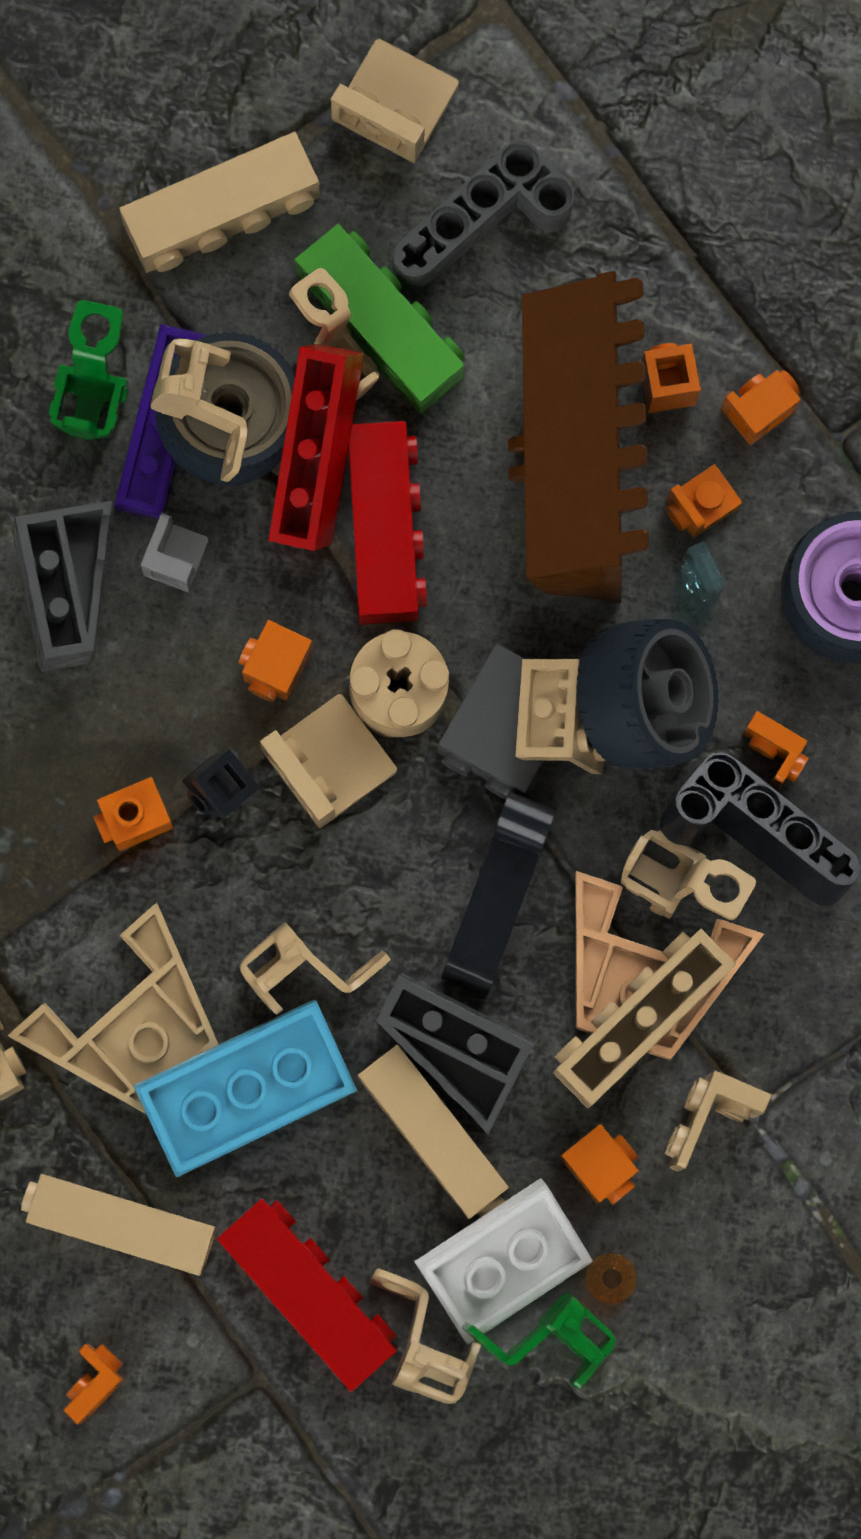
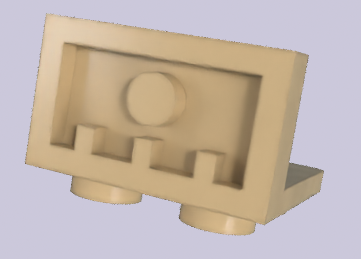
[331,39,459,164]
[515,659,607,774]
[260,694,397,829]
[664,1070,772,1172]

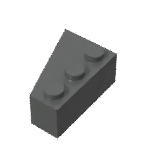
[12,500,112,672]
[376,973,536,1134]

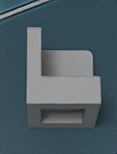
[140,513,209,593]

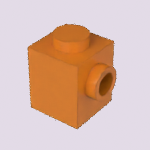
[641,343,701,413]
[238,620,313,702]
[93,776,174,852]
[559,1124,639,1205]

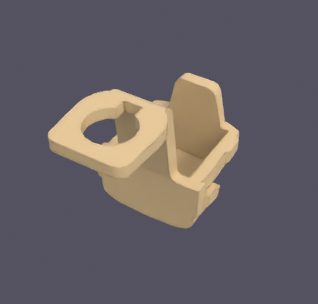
[289,268,380,401]
[150,339,247,482]
[621,830,756,920]
[239,922,391,1015]
[370,1268,481,1404]

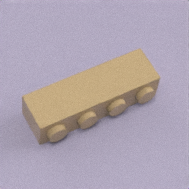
[119,132,320,273]

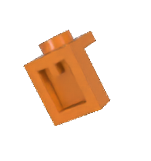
[666,464,743,539]
[742,711,809,789]
[63,1344,126,1425]

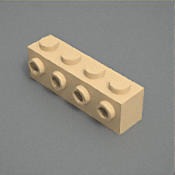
[553,929,737,1109]

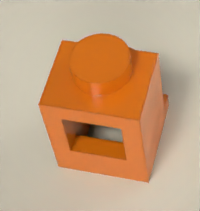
[721,370,801,446]

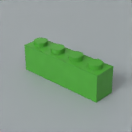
[294,223,465,414]

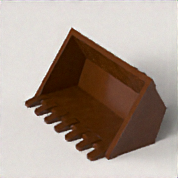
[508,271,649,603]

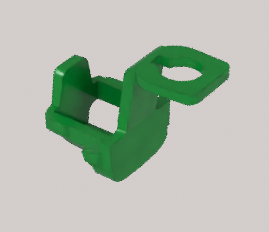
[49,300,129,441]
[461,1293,616,1389]

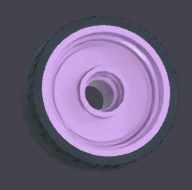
[781,511,861,663]

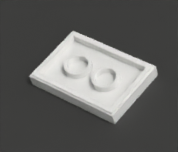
[414,1178,593,1345]

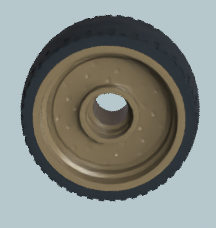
[155,332,295,486]

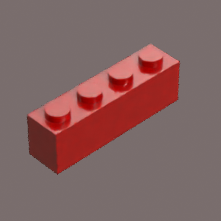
[268,344,364,551]
[349,421,427,625]
[217,1198,397,1392]

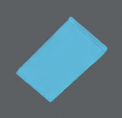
[133,999,357,1178]

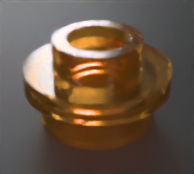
[586,1253,636,1304]

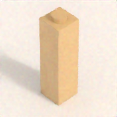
[358,1044,509,1220]
[21,1174,217,1276]

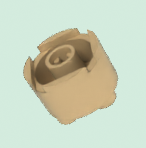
[349,629,449,738]

